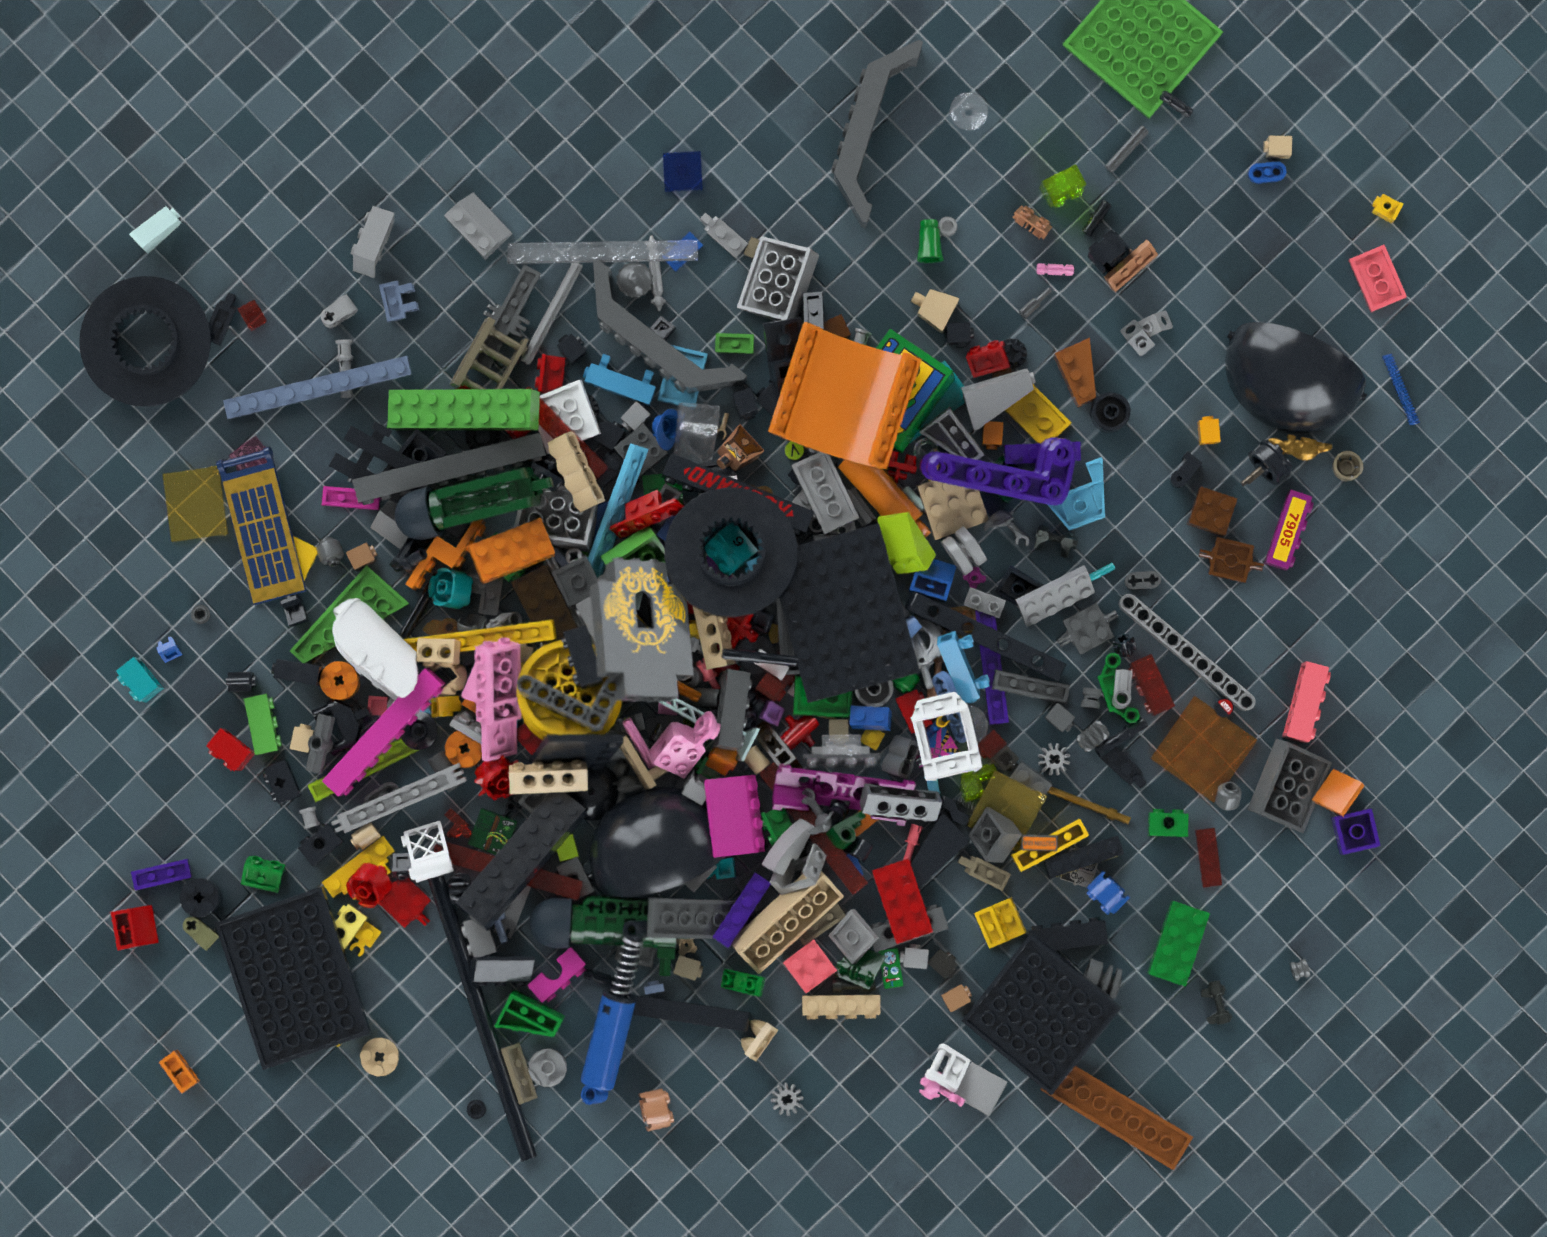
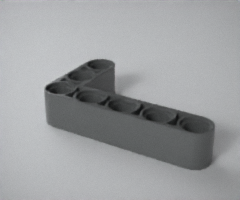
[517,675,618,732]

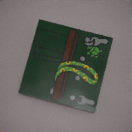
[468,808,518,855]

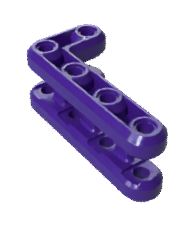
[920,437,1077,505]

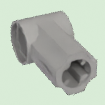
[1112,669,1133,709]

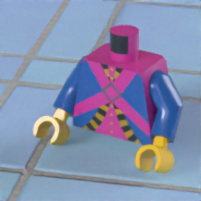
[915,716,960,768]

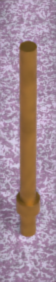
[1047,786,1131,824]

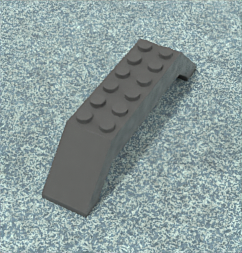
[831,40,923,229]
[593,258,747,393]

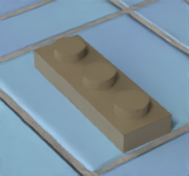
[501,1043,538,1104]

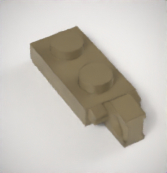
[957,856,1011,891]

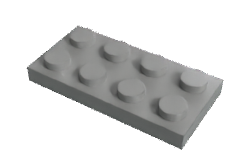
[791,452,859,535]
[1016,565,1095,627]

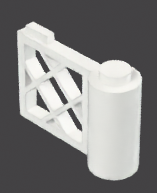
[401,821,454,882]

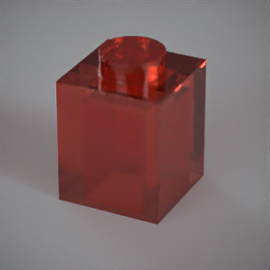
[978,730,1007,759]

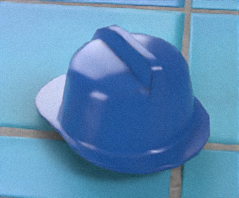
[652,409,682,451]

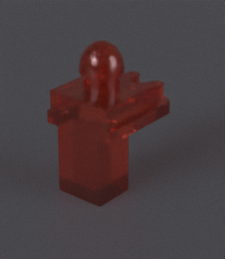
[444,808,472,839]

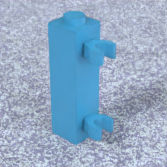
[583,354,656,407]
[937,631,990,704]

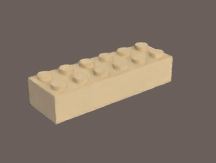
[731,871,844,975]

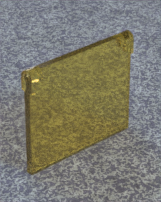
[163,466,228,542]
[967,770,1047,852]

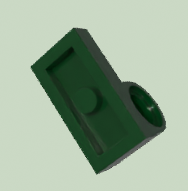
[826,811,866,849]

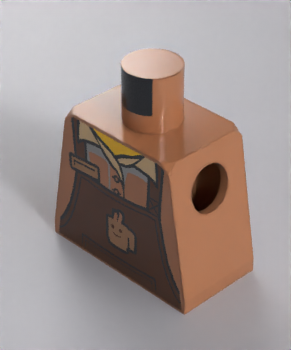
[717,424,764,471]

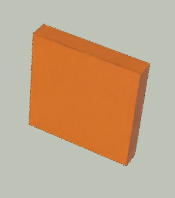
[1312,769,1365,816]

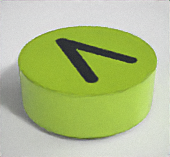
[785,441,804,460]

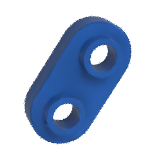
[1248,161,1287,184]

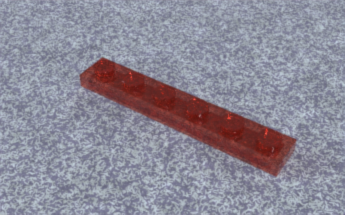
[526,386,609,480]

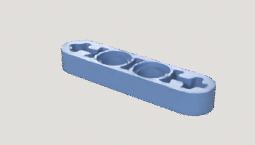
[932,671,966,743]

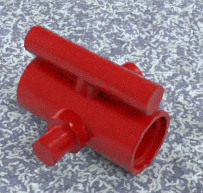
[780,714,820,750]

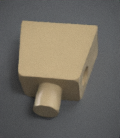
[911,289,959,333]

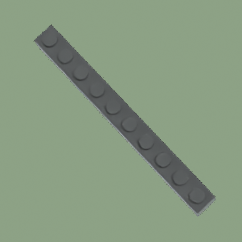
[352,433,546,505]

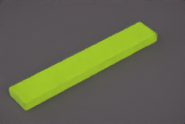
[307,738,420,802]

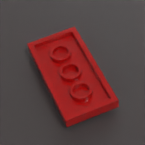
[872,858,933,944]

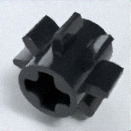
[1112,634,1137,658]

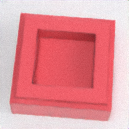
[368,696,388,716]

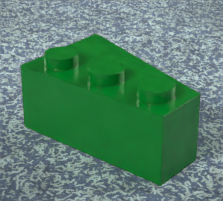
[494,989,565,1037]

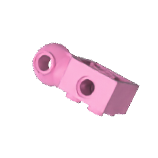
[649,711,720,778]

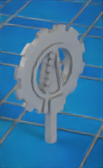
[911,616,943,689]

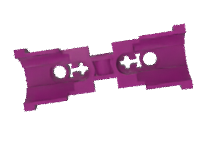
[772,764,915,826]

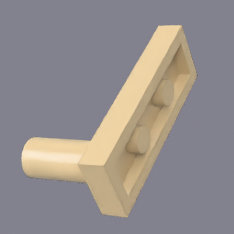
[620,736,669,790]

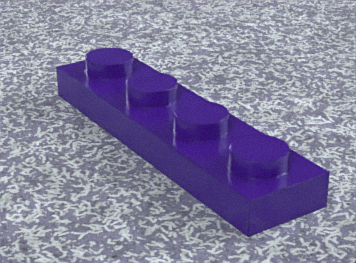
[1004,441,1081,464]
[712,873,770,948]

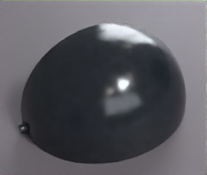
[1225,322,1367,433]
[587,788,724,897]

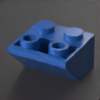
[909,559,957,602]

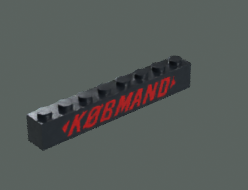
[661,453,814,536]

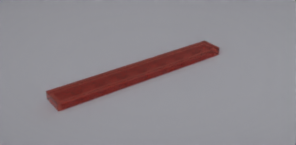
[759,762,868,895]
[434,840,583,900]

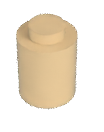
[744,745,770,775]
[350,822,381,850]

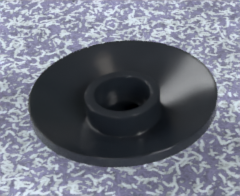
[401,712,438,750]

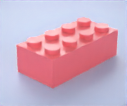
[1282,661,1331,743]

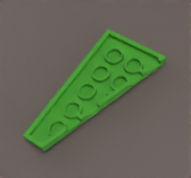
[290,565,410,664]

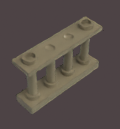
[449,317,528,389]

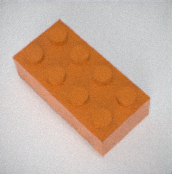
[468,518,555,585]

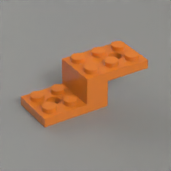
[405,519,486,591]

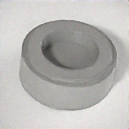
[938,217,957,237]

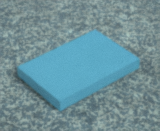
[657,345,708,410]

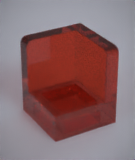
[238,300,267,331]

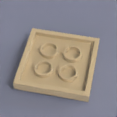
[916,476,988,540]

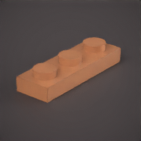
[1104,240,1158,292]

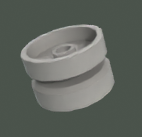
[941,526,987,576]

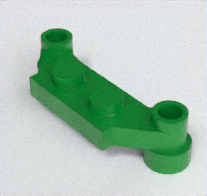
[1097,653,1140,723]

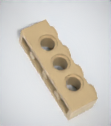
[693,606,735,670]
[509,760,588,794]

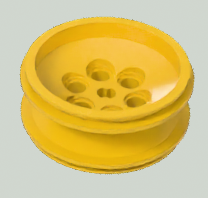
[517,640,622,740]

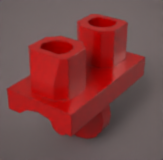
[887,451,917,483]

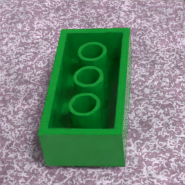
[1147,901,1210,987]

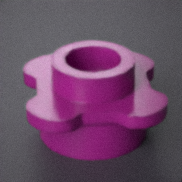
[963,566,986,589]

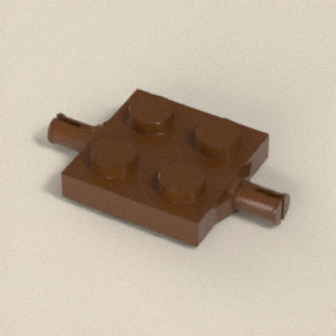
[1198,537,1264,583]

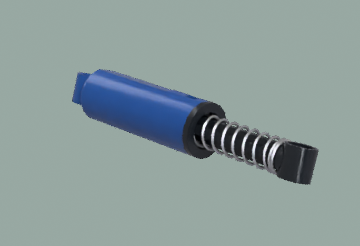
[581,920,648,1105]

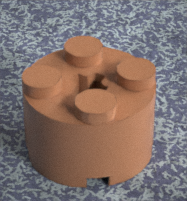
[639,1088,674,1132]

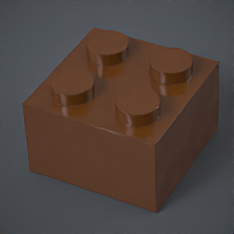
[1187,486,1237,537]

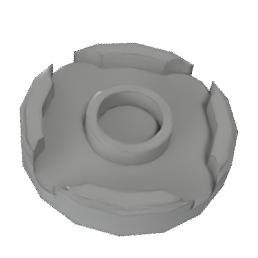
[529,1048,567,1087]

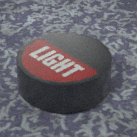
[1214,698,1234,717]

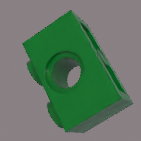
[1148,809,1189,837]

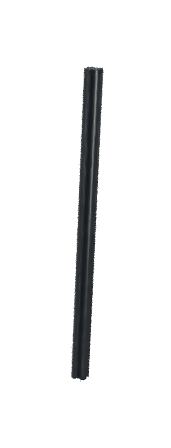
[428,875,537,1162]

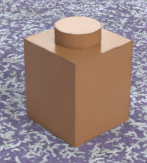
[346,542,377,571]
[941,984,972,1012]

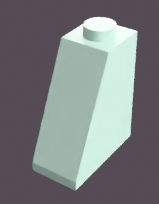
[129,206,181,254]

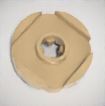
[360,1038,399,1076]

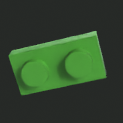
[715,333,754,354]

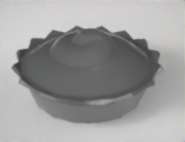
[616,262,653,298]

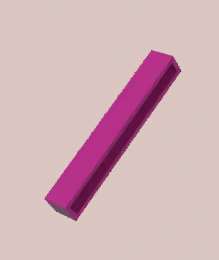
[322,668,445,797]

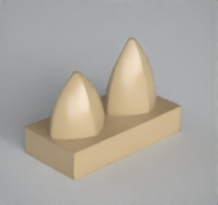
[741,1020,778,1061]

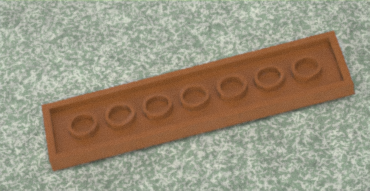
[1040,1066,1193,1170]

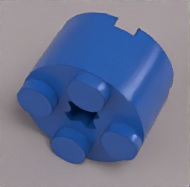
[1086,871,1130,915]

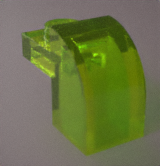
[960,763,996,803]

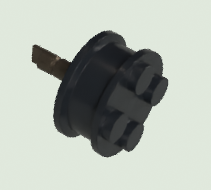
[1240,440,1293,486]

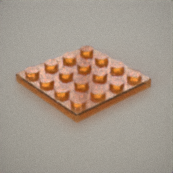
[1150,696,1257,803]

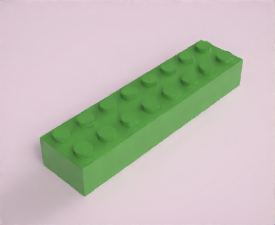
[387,389,540,431]

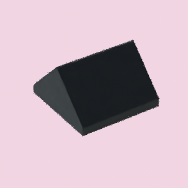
[994,565,1044,606]

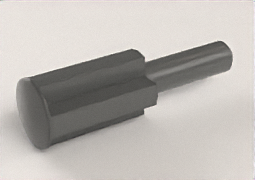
[1019,288,1052,319]

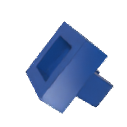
[156,637,182,663]

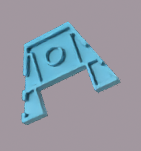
[1048,457,1105,531]

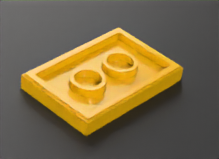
[1004,385,1071,443]

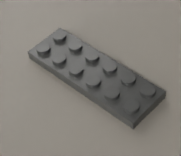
[647,898,754,939]

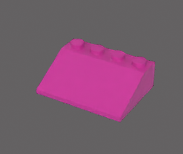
[704,775,765,858]

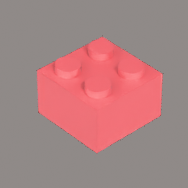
[783,939,837,993]

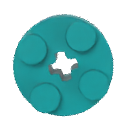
[428,568,473,609]

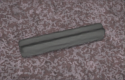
[1105,126,1149,173]

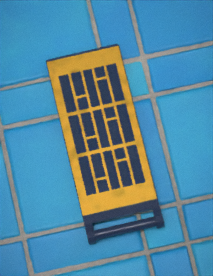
[216,446,306,605]

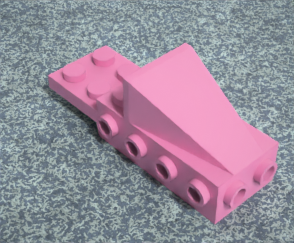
[462,638,521,761]

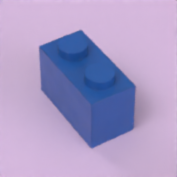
[849,706,892,731]

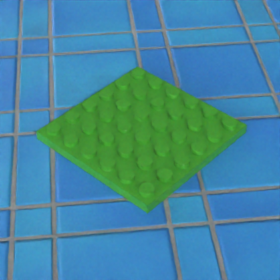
[1062,0,1223,119]

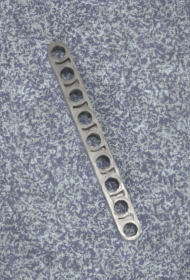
[1119,594,1256,711]

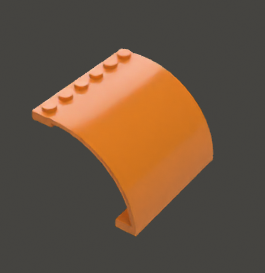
[768,322,922,469]

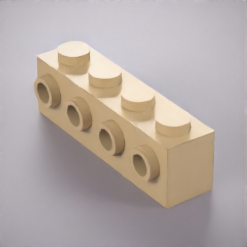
[802,994,880,1019]

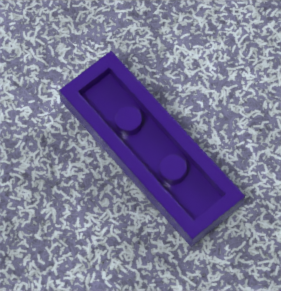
[131,859,192,891]

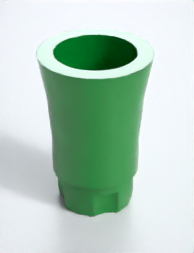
[917,219,944,263]

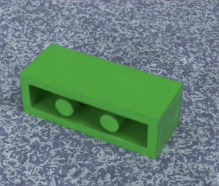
[244,694,282,756]

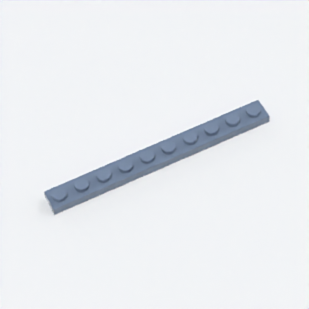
[223,356,412,419]

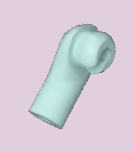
[903,486,924,511]

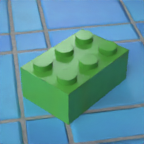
[600,526,665,565]

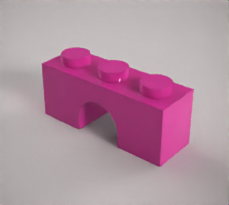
[527,947,586,1003]

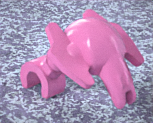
[919,1071,965,1107]

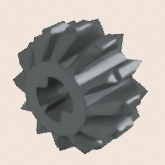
[1076,721,1110,752]

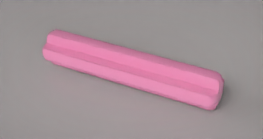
[622,718,656,769]

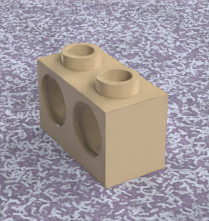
[416,638,461,668]

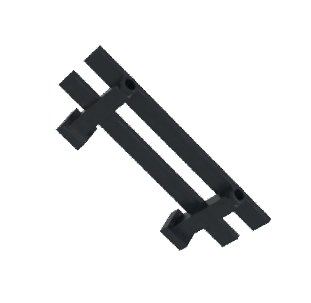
[329,421,476,539]

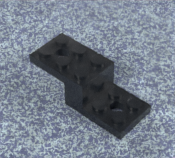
[762,317,802,399]

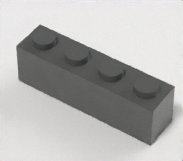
[713,669,752,751]

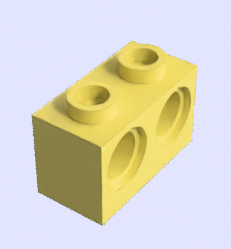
[335,904,369,949]

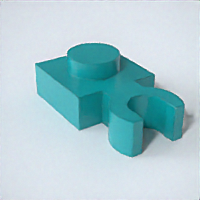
[707,858,737,880]

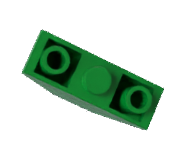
[721,969,766,997]

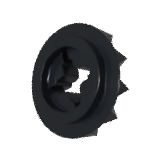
[1004,338,1027,369]

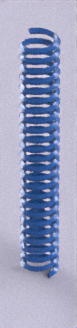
[1382,354,1420,425]

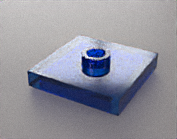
[663,151,703,192]

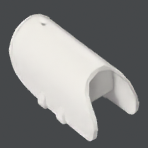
[332,598,418,701]

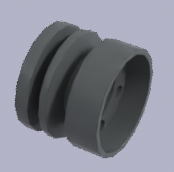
[1084,958,1122,999]

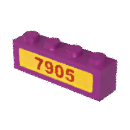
[1264,490,1314,571]

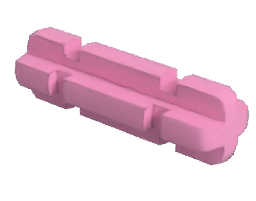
[1036,263,1074,276]

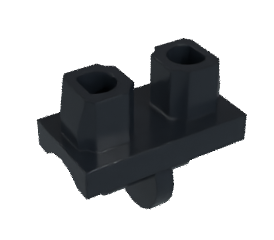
[531,458,565,492]

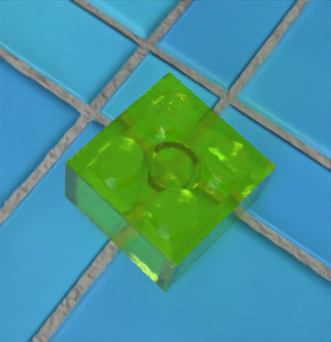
[1039,164,1087,208]

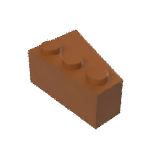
[1053,338,1096,408]

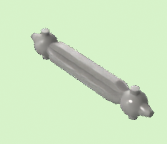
[645,235,666,311]

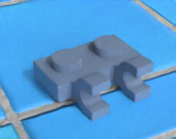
[379,280,419,323]

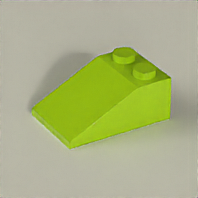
[877,512,936,574]

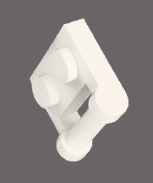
[925,1044,971,1093]

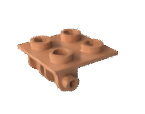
[1013,206,1052,239]

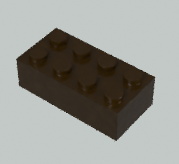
[511,565,577,646]

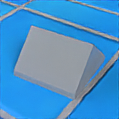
[370,500,410,549]

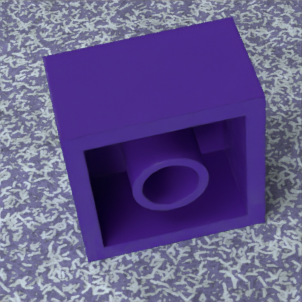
[1331,808,1381,855]

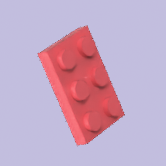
[1348,245,1407,312]

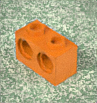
[159,1050,200,1094]

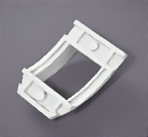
[911,692,982,781]

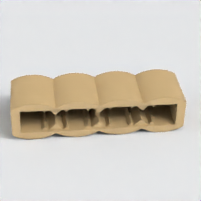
[548,431,605,512]

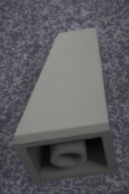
[961,368,1036,430]

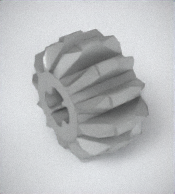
[1038,743,1070,776]
[771,1083,804,1116]

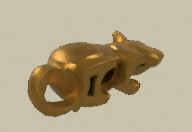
[1268,434,1333,461]

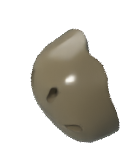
[1332,451,1363,481]

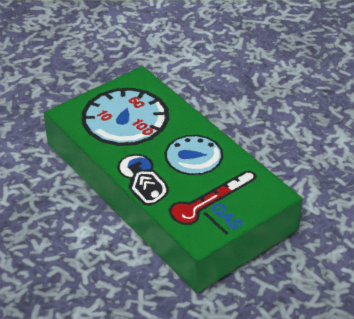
[879,948,903,989]

